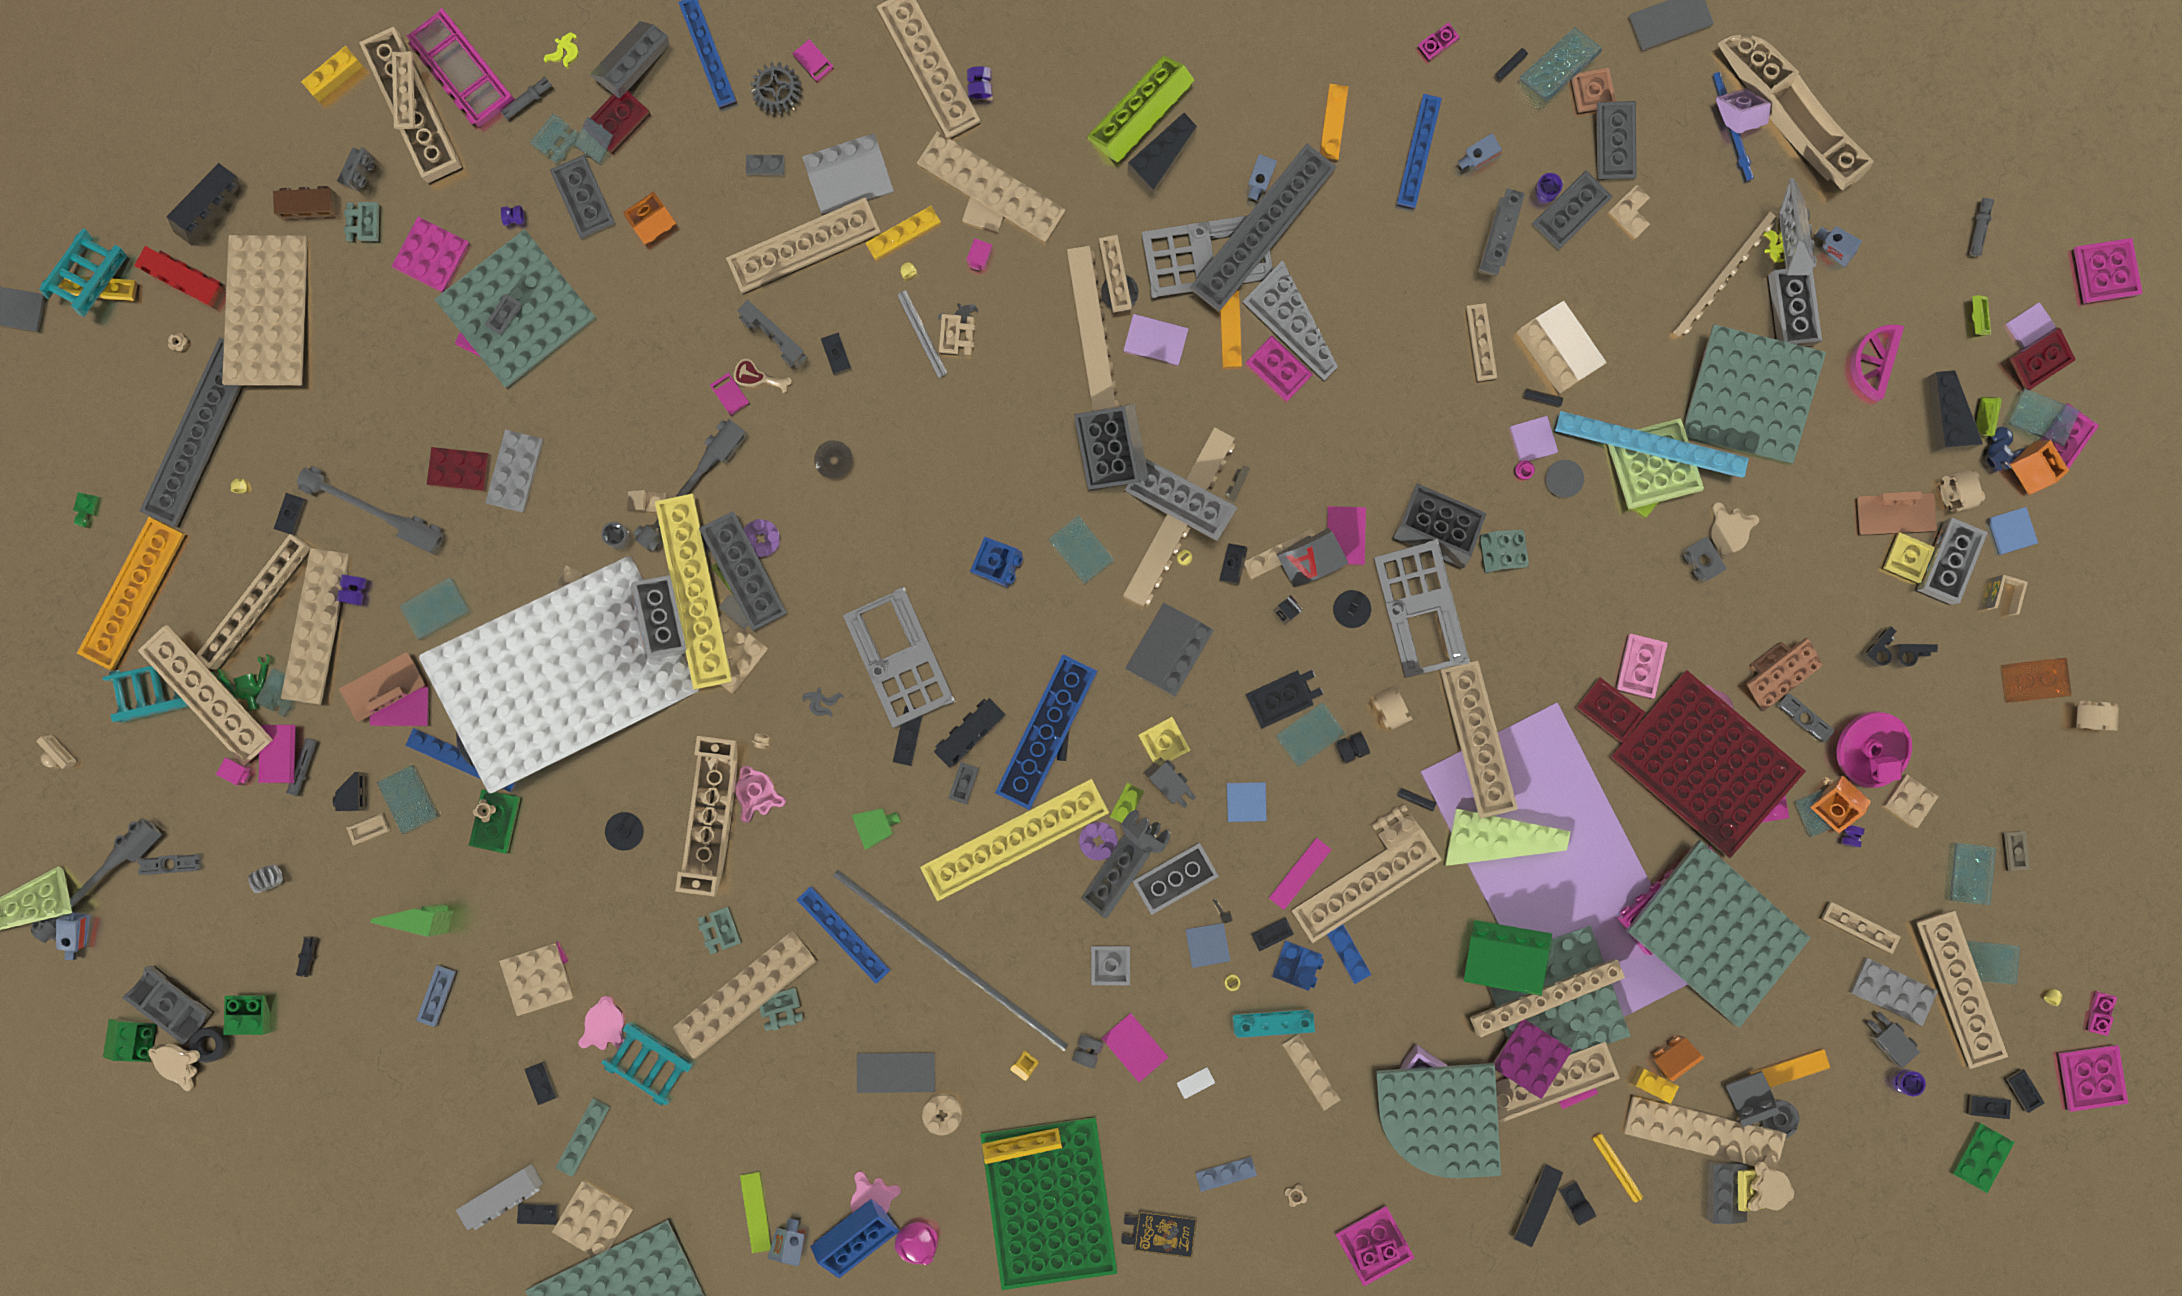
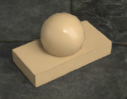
[36,735,77,769]

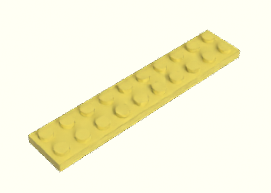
[655,494,732,690]
[920,779,1109,901]

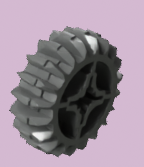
[750,62,802,114]

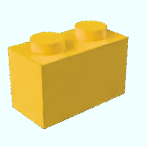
[1631,1066,1679,1104]

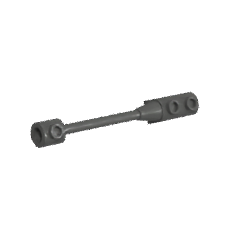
[634,419,748,552]
[297,466,444,555]
[31,818,162,943]

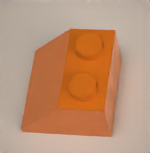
[623,191,676,244]
[1810,775,1871,833]
[1651,1036,1704,1081]

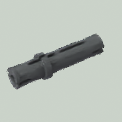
[500,76,552,120]
[1969,198,1994,256]
[286,738,317,796]

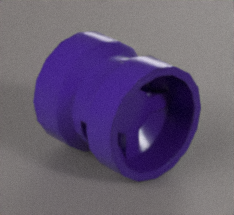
[501,205,524,226]
[1842,825,1865,848]

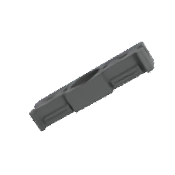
[1777,693,1834,743]
[137,853,201,875]

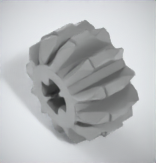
[248,865,283,893]

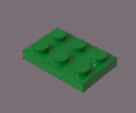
[468,789,521,854]
[1951,1122,2015,1193]

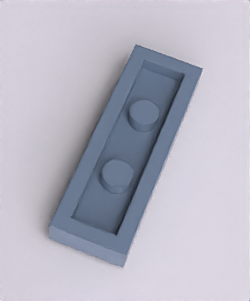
[416,965,456,1027]
[1195,1156,1257,1192]

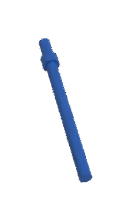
[1713,72,1754,181]

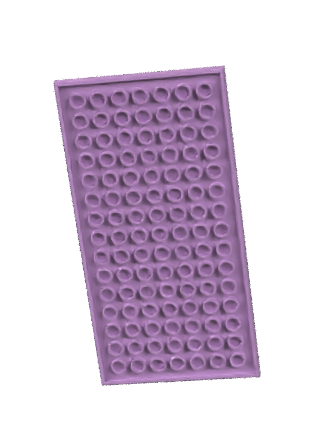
[1420,703,1688,1017]

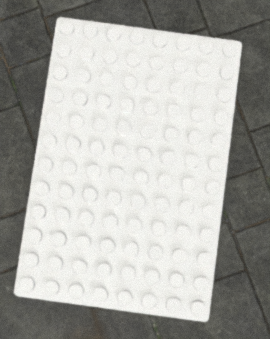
[419,556,699,793]

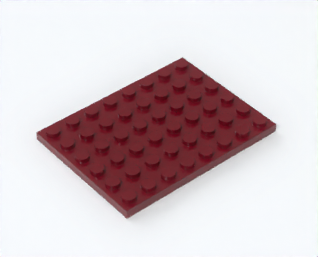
[1610,670,1806,858]

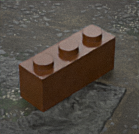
[273,186,336,218]

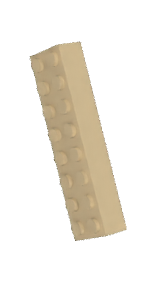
[359,26,462,183]

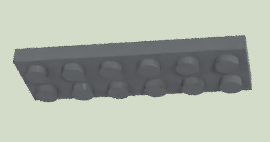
[699,511,786,631]

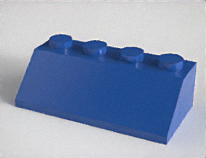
[810,1199,899,1278]

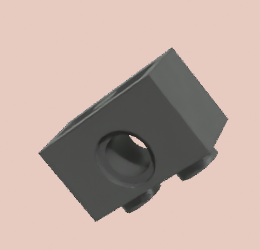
[1684,536,1727,582]

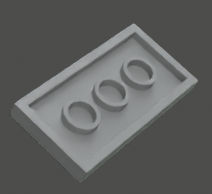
[486,429,543,513]
[1850,958,1938,1026]

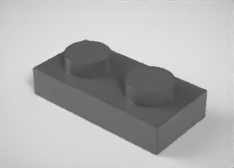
[746,155,785,175]
[485,293,523,336]
[948,762,979,805]

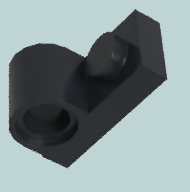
[1273,595,1303,625]
[1861,626,1897,667]
[1893,644,1938,668]
[1558,1181,1596,1226]

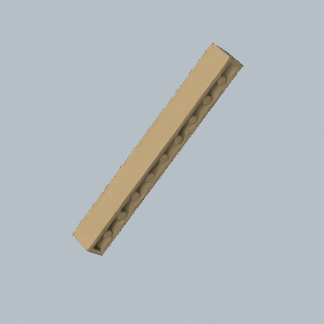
[1067,246,1120,410]
[1123,427,1236,607]

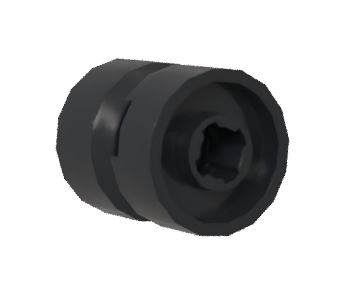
[1335,731,1370,764]

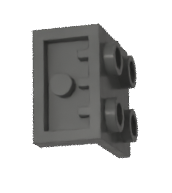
[337,147,375,192]
[1726,1071,1780,1127]

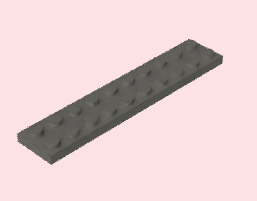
[1189,143,1336,312]
[140,337,242,527]

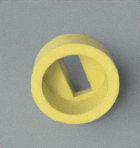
[900,262,917,279]
[231,478,247,493]
[1177,550,1192,565]
[1225,975,1241,991]
[2044,989,2062,1006]

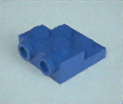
[970,536,1023,587]
[1272,940,1324,991]

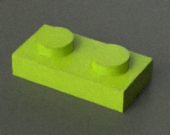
[1110,783,1144,823]

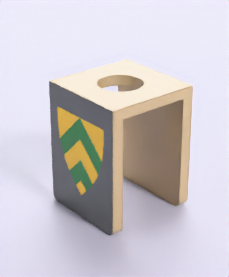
[1986,575,2028,616]

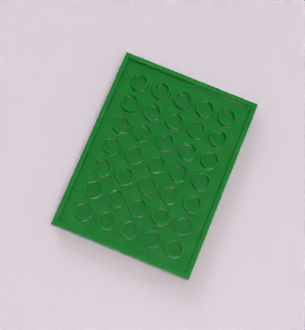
[980,1117,1117,1290]

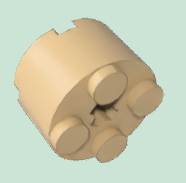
[1940,470,1985,513]
[1373,685,1413,730]
[2076,701,2119,731]
[922,1093,962,1135]

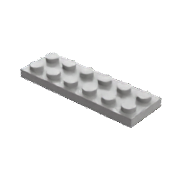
[1125,458,1237,541]

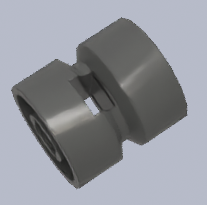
[601,522,631,549]
[1071,1034,1104,1069]

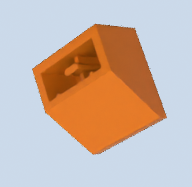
[2010,440,2069,494]

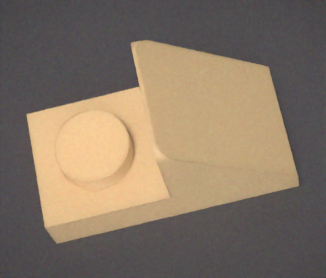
[627,490,667,512]

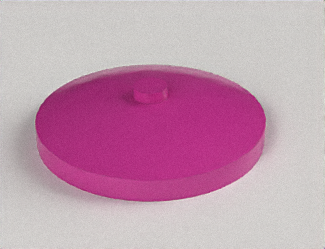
[1837,711,1912,788]

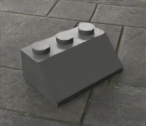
[1707,1161,1748,1224]

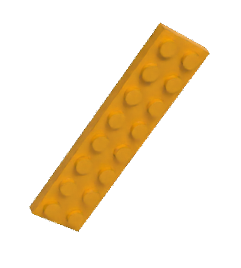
[77,517,185,671]

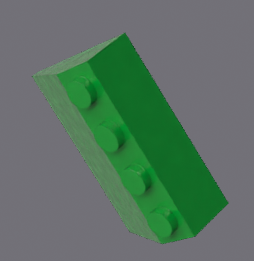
[1464,920,1552,996]

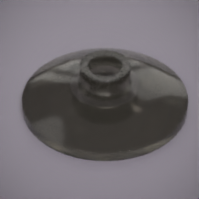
[814,440,853,479]

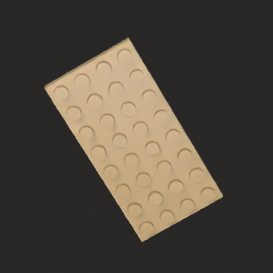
[222,235,308,385]

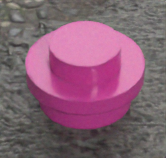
[1515,460,1535,479]

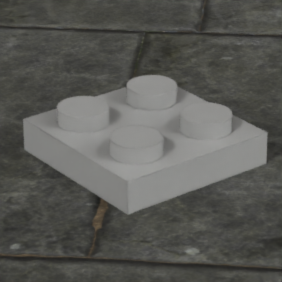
[1091,946,1130,985]

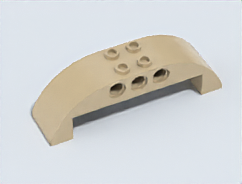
[675,736,737,896]

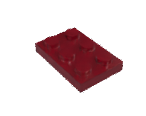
[583,91,650,153]
[2009,327,2076,391]
[427,447,490,492]
[1576,677,1646,743]

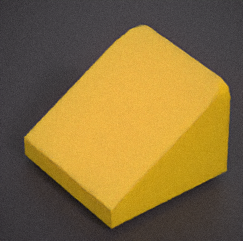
[1010,1051,1039,1081]

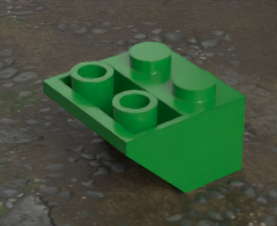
[224,995,270,1035]
[103,1018,156,1062]

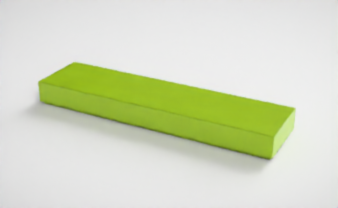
[740,1172,771,1253]

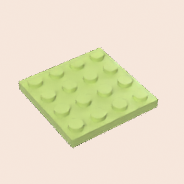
[1608,418,1704,509]

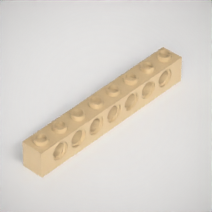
[196,534,311,670]
[1470,959,1625,1037]

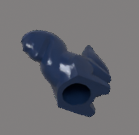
[1985,427,2025,473]

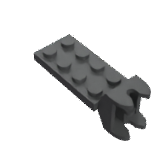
[1081,810,1171,919]

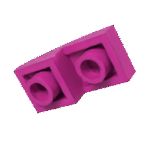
[1418,22,1460,60]
[2088,991,2117,1036]
[1354,1239,1400,1270]

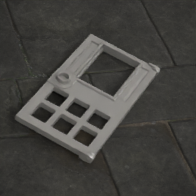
[1142,215,1274,298]
[1374,539,1470,678]
[843,587,955,728]

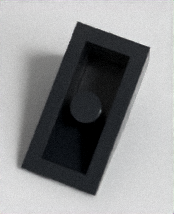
[332,772,364,811]

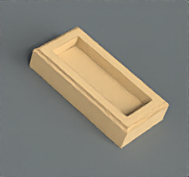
[346,813,391,845]

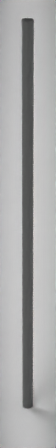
[833,870,1068,1051]

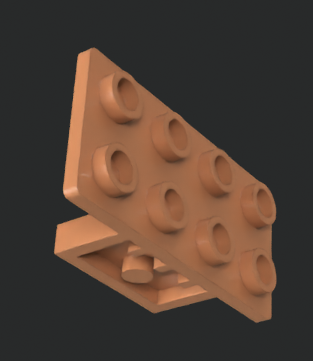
[1857,491,1937,535]
[1747,638,1823,711]
[339,652,425,722]

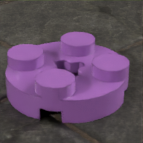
[744,519,780,558]
[1079,822,1118,860]

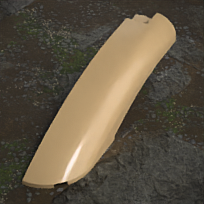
[1718,35,1874,190]

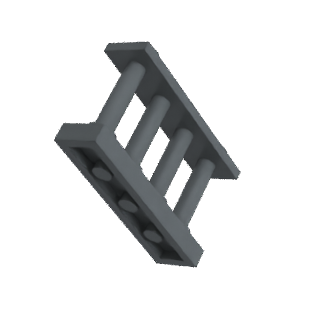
[1479,188,1525,276]

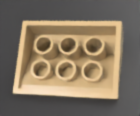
[1516,301,1607,395]

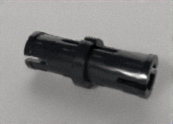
[296,936,316,977]

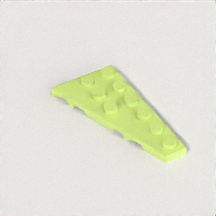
[1445,809,1570,866]
[0,866,72,930]

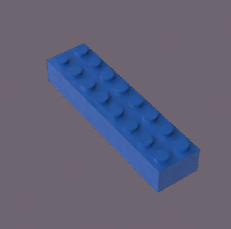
[995,654,1097,810]

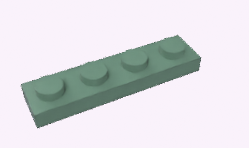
[555,1098,610,1177]

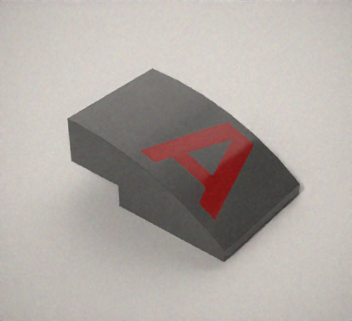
[1276,528,1348,587]

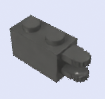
[1144,757,1196,808]
[1867,1011,1920,1068]

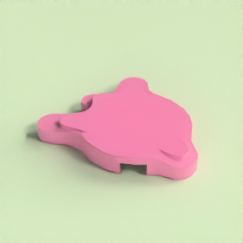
[735,766,786,823]
[578,996,625,1050]
[851,1171,901,1213]

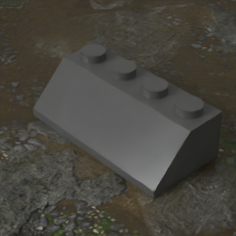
[590,21,669,99]

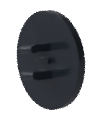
[1333,590,1371,628]
[605,812,644,851]

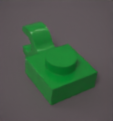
[73,492,99,527]

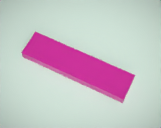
[1269,838,1332,910]

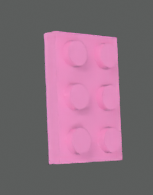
[1616,634,1667,699]

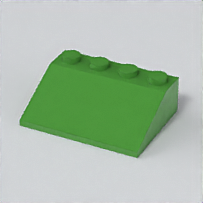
[370,904,453,937]

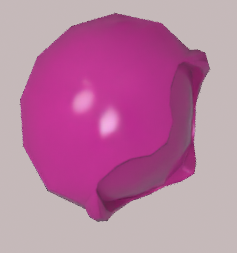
[895,1222,938,1266]

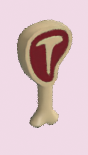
[734,358,792,393]

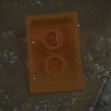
[2002,658,2072,703]

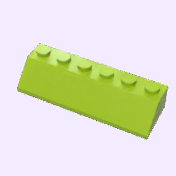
[1087,55,1195,162]

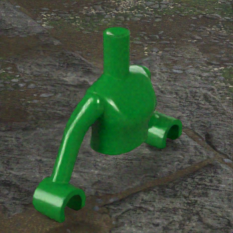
[211,654,272,711]

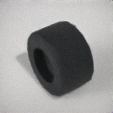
[189,1027,229,1063]

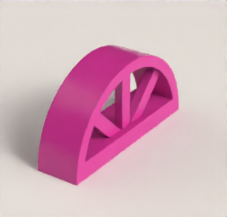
[1850,325,1904,402]

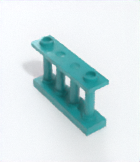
[39,228,127,317]
[102,666,188,723]
[1233,1009,1315,1038]
[601,1022,694,1106]

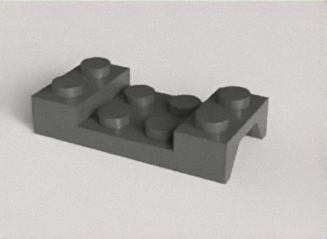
[737,299,808,369]
[122,966,212,1045]

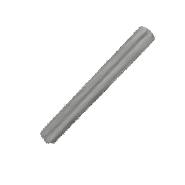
[898,290,947,377]

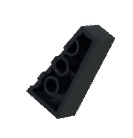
[1128,113,1197,195]
[166,163,240,246]
[1929,370,1983,451]
[933,698,1006,769]

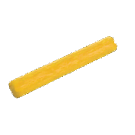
[1593,1133,1643,1203]

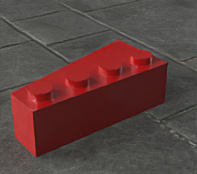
[134,246,225,308]

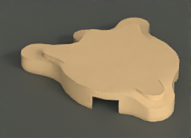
[1710,503,1759,559]
[149,1043,200,1091]
[1748,1162,1794,1211]

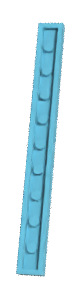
[1555,411,1749,478]

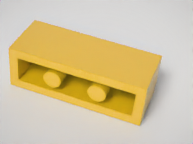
[301,46,364,102]

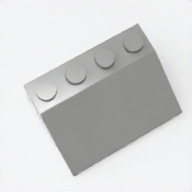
[802,133,894,215]
[1779,178,1816,275]

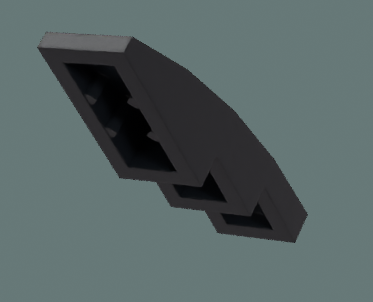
[1513,1164,1563,1247]

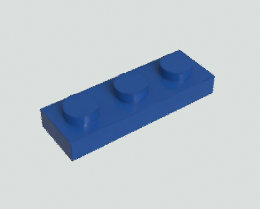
[1327,924,1372,984]

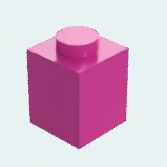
[966,238,993,270]
[1870,756,1903,782]
[216,757,251,786]

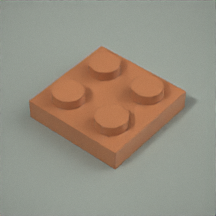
[1571,67,1616,113]

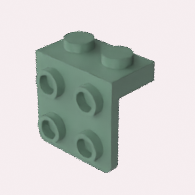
[1480,529,1529,573]

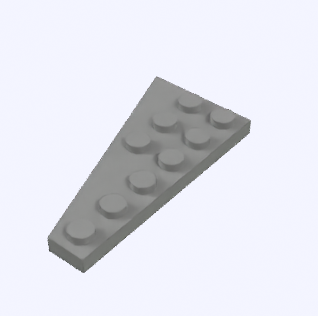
[1243,260,1338,381]

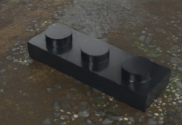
[893,706,923,766]

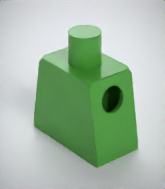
[852,808,901,850]

